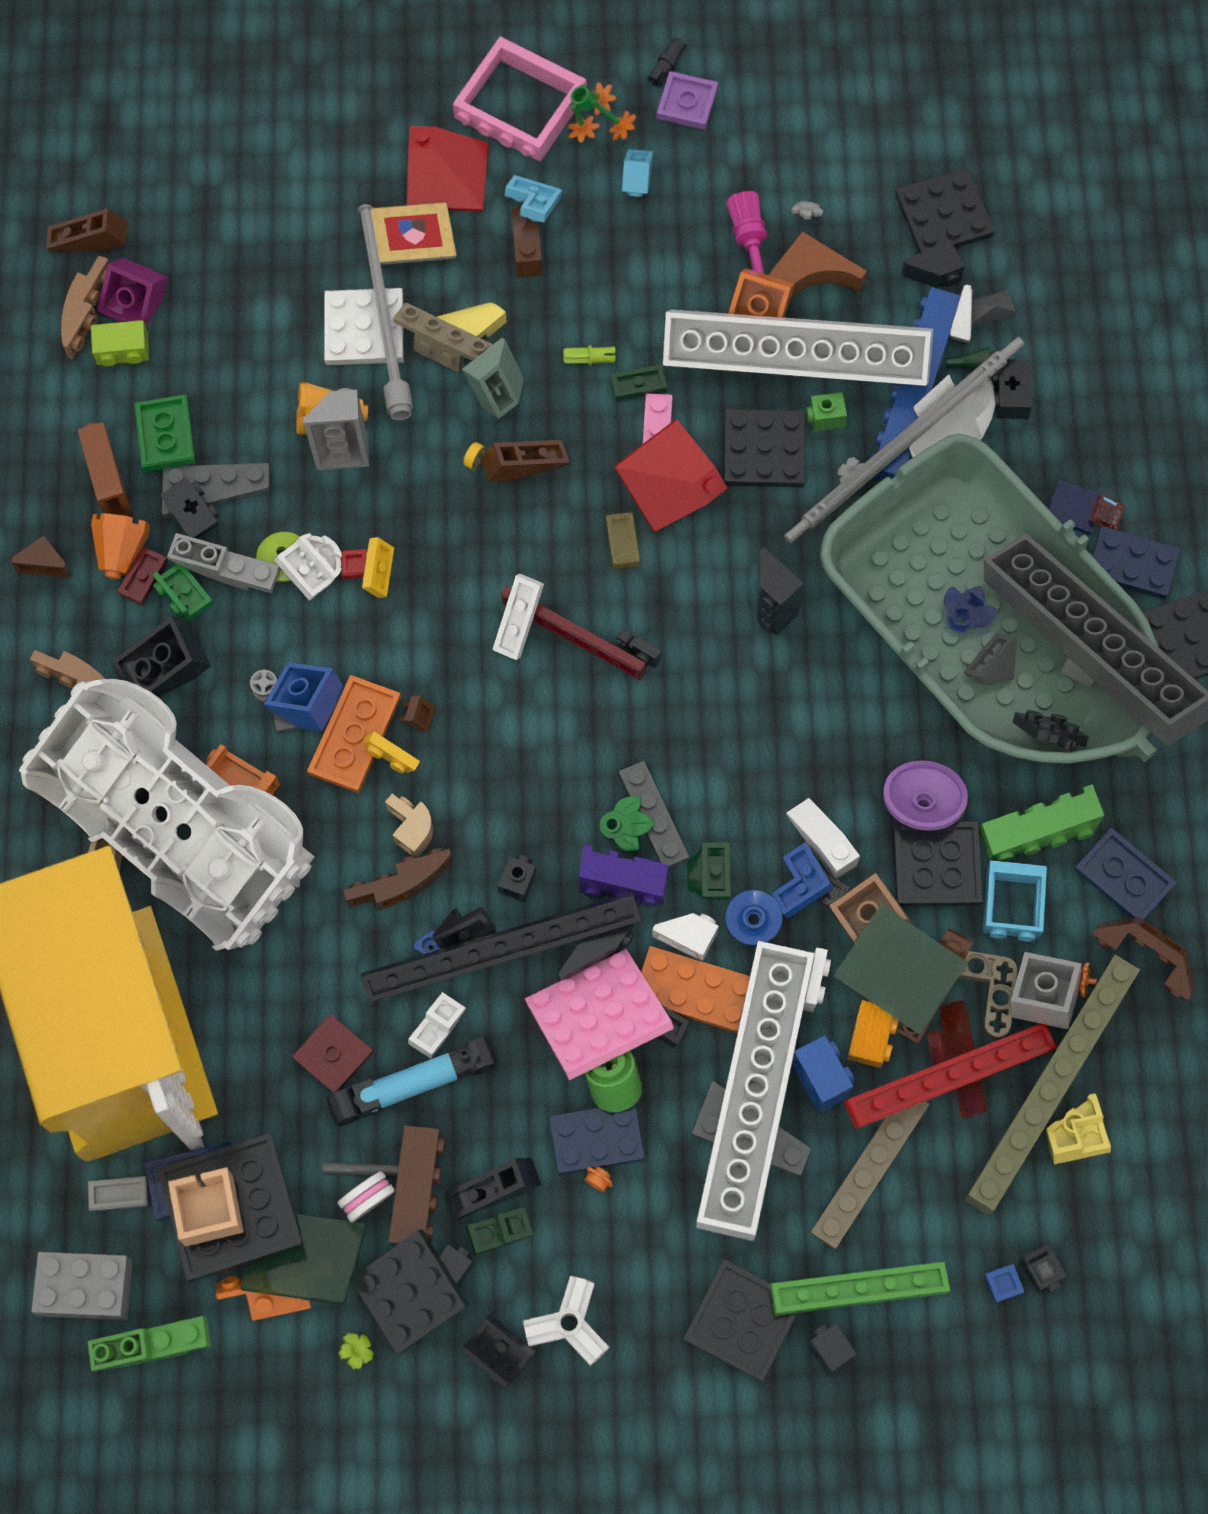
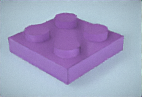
[657,71,718,130]

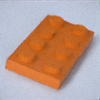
[307,675,401,794]
[641,946,750,1033]

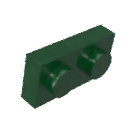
[611,364,667,401]

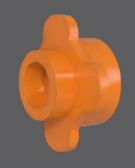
[584,1166,613,1192]

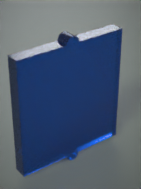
[1049,480,1104,535]

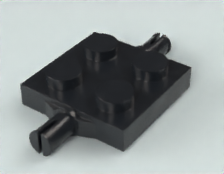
[1012,710,1089,752]

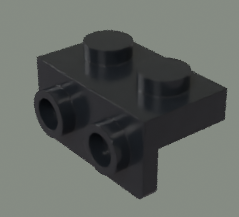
[461,1314,535,1388]

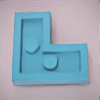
[505,175,562,223]

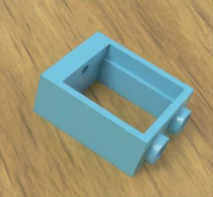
[982,860,1047,942]

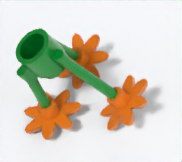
[568,82,636,143]

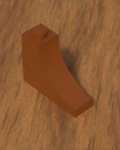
[769,232,867,299]

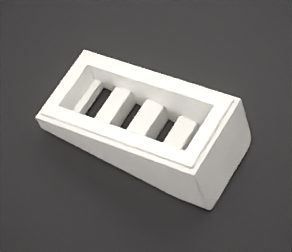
[949,285,972,344]

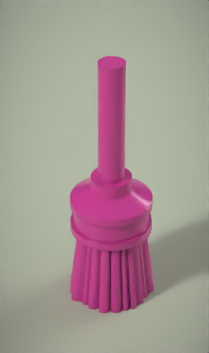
[726,191,767,274]

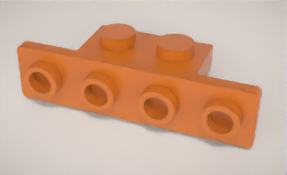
[216,1258,334,1321]

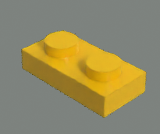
[362,537,394,598]
[361,732,420,774]

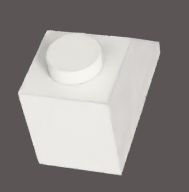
[652,913,719,962]

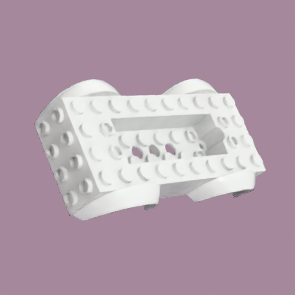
[19,679,314,951]

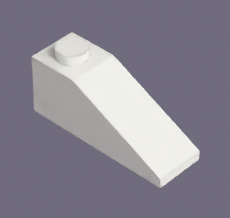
[786,798,860,881]

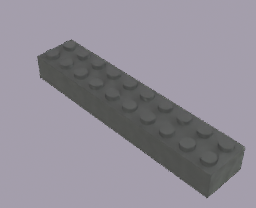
[983,533,1208,747]

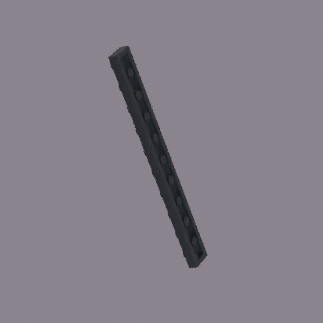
[360,891,642,1002]

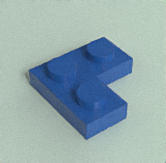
[771,842,834,919]

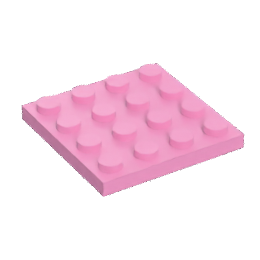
[525,949,674,1080]

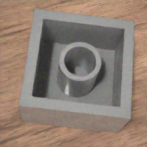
[1011,952,1082,1029]

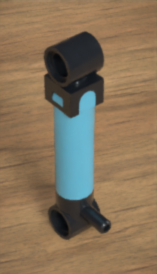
[326,1037,498,1126]

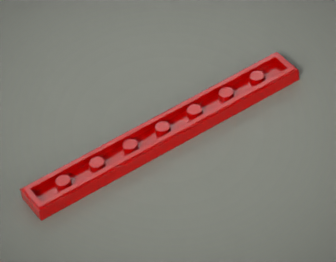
[844,1024,1057,1129]

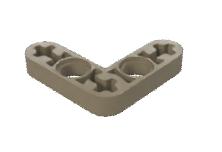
[955,951,1018,1040]

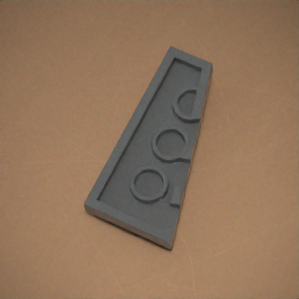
[692,1080,811,1177]

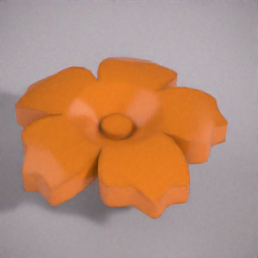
[1080,963,1097,997]

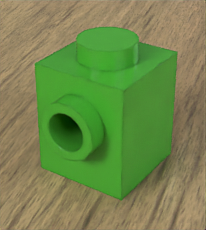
[806,392,847,432]

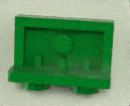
[152,564,214,621]

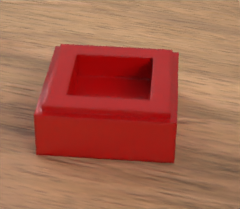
[341,549,368,579]

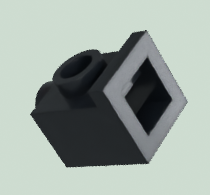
[497,855,537,902]

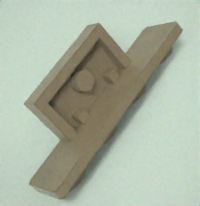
[393,303,493,372]

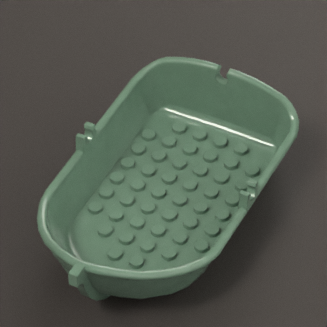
[820,434,1158,764]

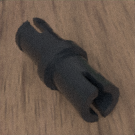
[647,37,687,87]

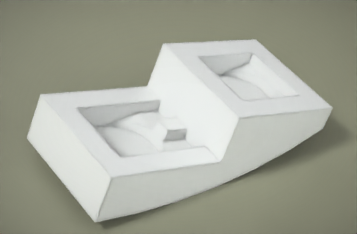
[408,992,465,1059]

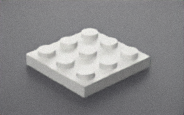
[325,288,404,365]

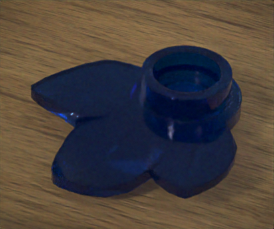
[944,586,998,633]

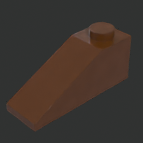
[511,207,543,278]
[46,208,128,251]
[481,440,570,482]

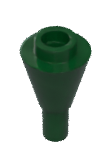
[946,347,995,370]

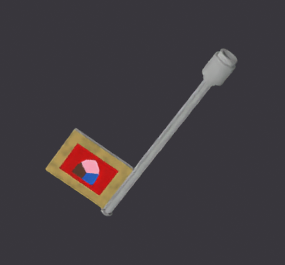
[358,203,456,420]

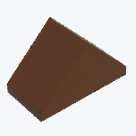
[11,535,71,578]

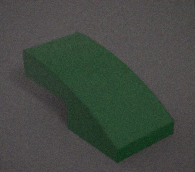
[466,1207,533,1256]

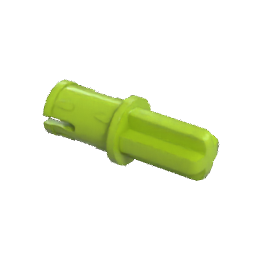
[563,345,615,366]

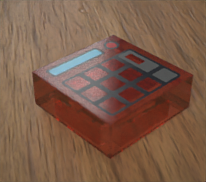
[1090,494,1125,530]

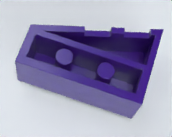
[579,844,668,907]

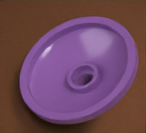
[883,761,968,830]

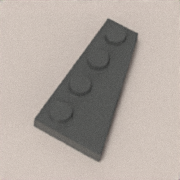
[162,463,270,519]

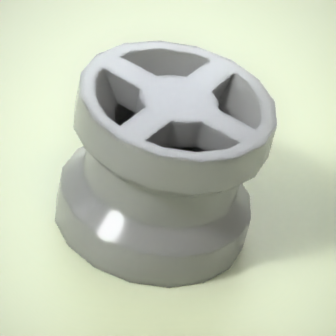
[250,669,277,702]

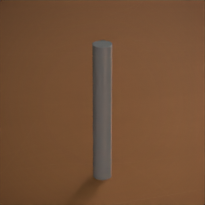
[323,1162,399,1177]

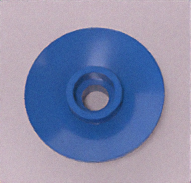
[726,890,782,946]

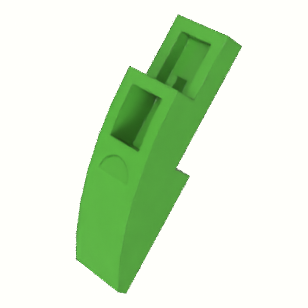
[88,1316,211,1371]

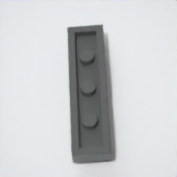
[619,761,689,869]

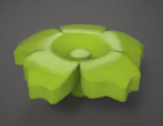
[338,1333,373,1370]

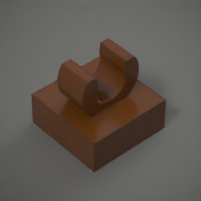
[400,696,436,732]

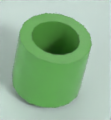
[584,1051,642,1112]

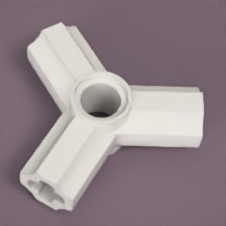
[523,1276,609,1366]

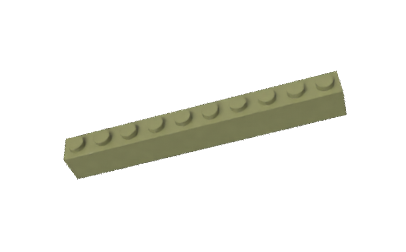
[964,955,1140,1216]

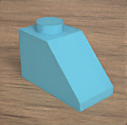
[622,149,653,196]

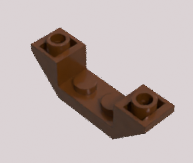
[1092,917,1195,1000]

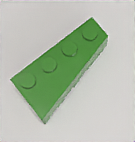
[979,784,1104,862]

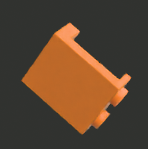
[206,744,280,795]

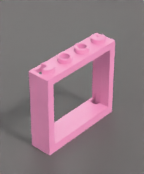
[453,37,587,162]

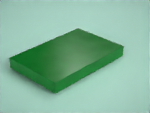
[135,394,196,472]

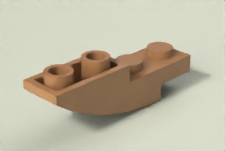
[61,256,109,359]
[30,650,105,688]

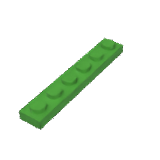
[770,1262,950,1316]

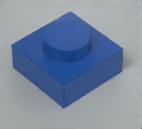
[984,1264,1024,1303]

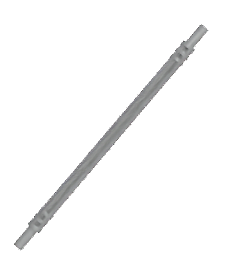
[784,337,1024,544]

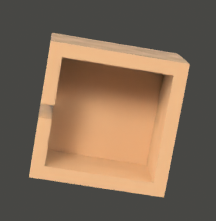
[168,1168,243,1247]

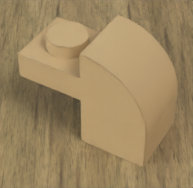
[385,794,433,858]

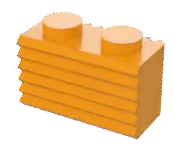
[847,1000,899,1068]

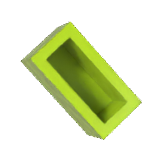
[91,320,149,366]

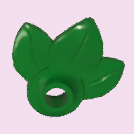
[600,796,655,852]

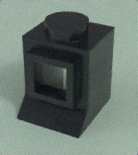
[1019,1243,1066,1294]

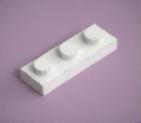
[492,574,544,660]

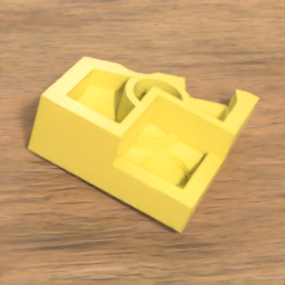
[438,302,507,338]
[1046,1093,1111,1164]

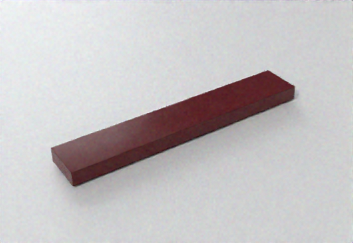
[501,585,646,680]

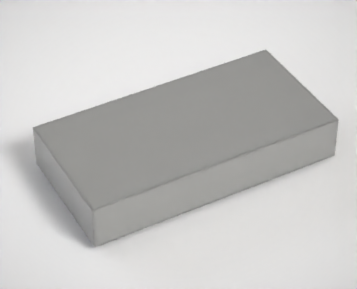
[88,1176,149,1212]

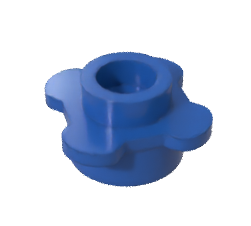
[414,931,440,955]

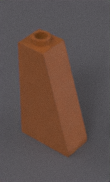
[78,422,133,516]

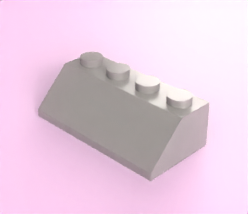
[303,388,369,470]

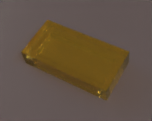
[606,512,640,569]

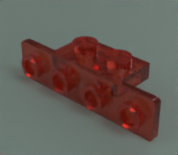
[927,1000,987,1118]

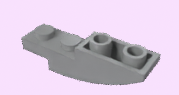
[167,533,281,593]

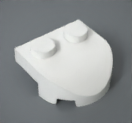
[274,533,342,601]

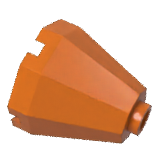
[91,513,150,580]

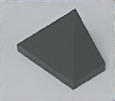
[971,290,1016,327]
[963,633,1017,681]

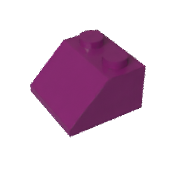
[97,258,168,327]

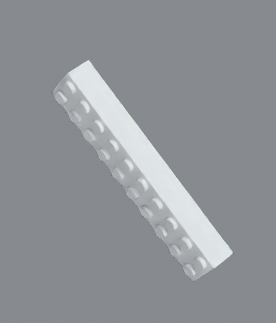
[663,310,933,386]
[696,941,814,1241]

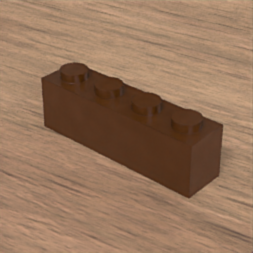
[389,1126,445,1247]

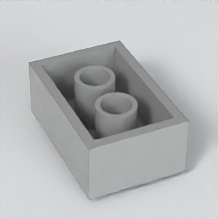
[31,1252,133,1320]

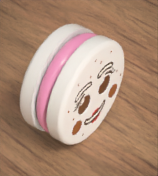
[338,1171,395,1222]

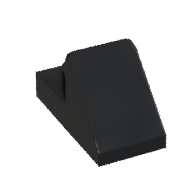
[433,907,496,949]

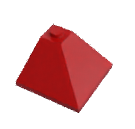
[407,126,488,212]
[613,419,728,532]

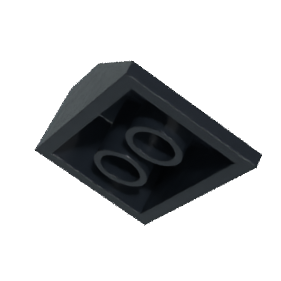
[112,616,211,696]

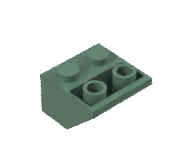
[462,338,524,419]

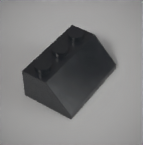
[757,547,804,636]

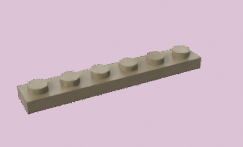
[810,1102,930,1250]

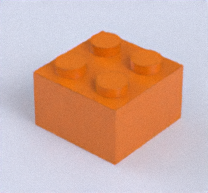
[728,268,795,318]

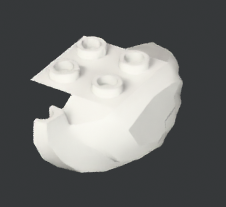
[909,375,995,457]

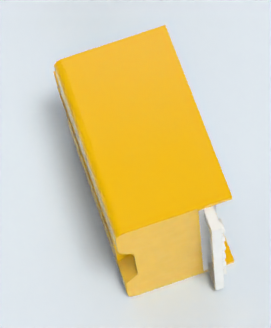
[0,846,219,1161]

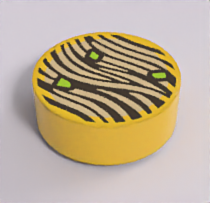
[463,442,486,470]

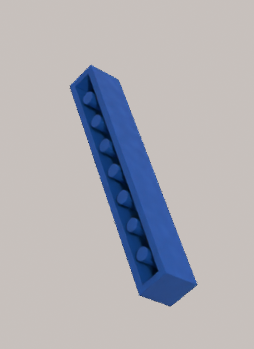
[871,287,961,482]

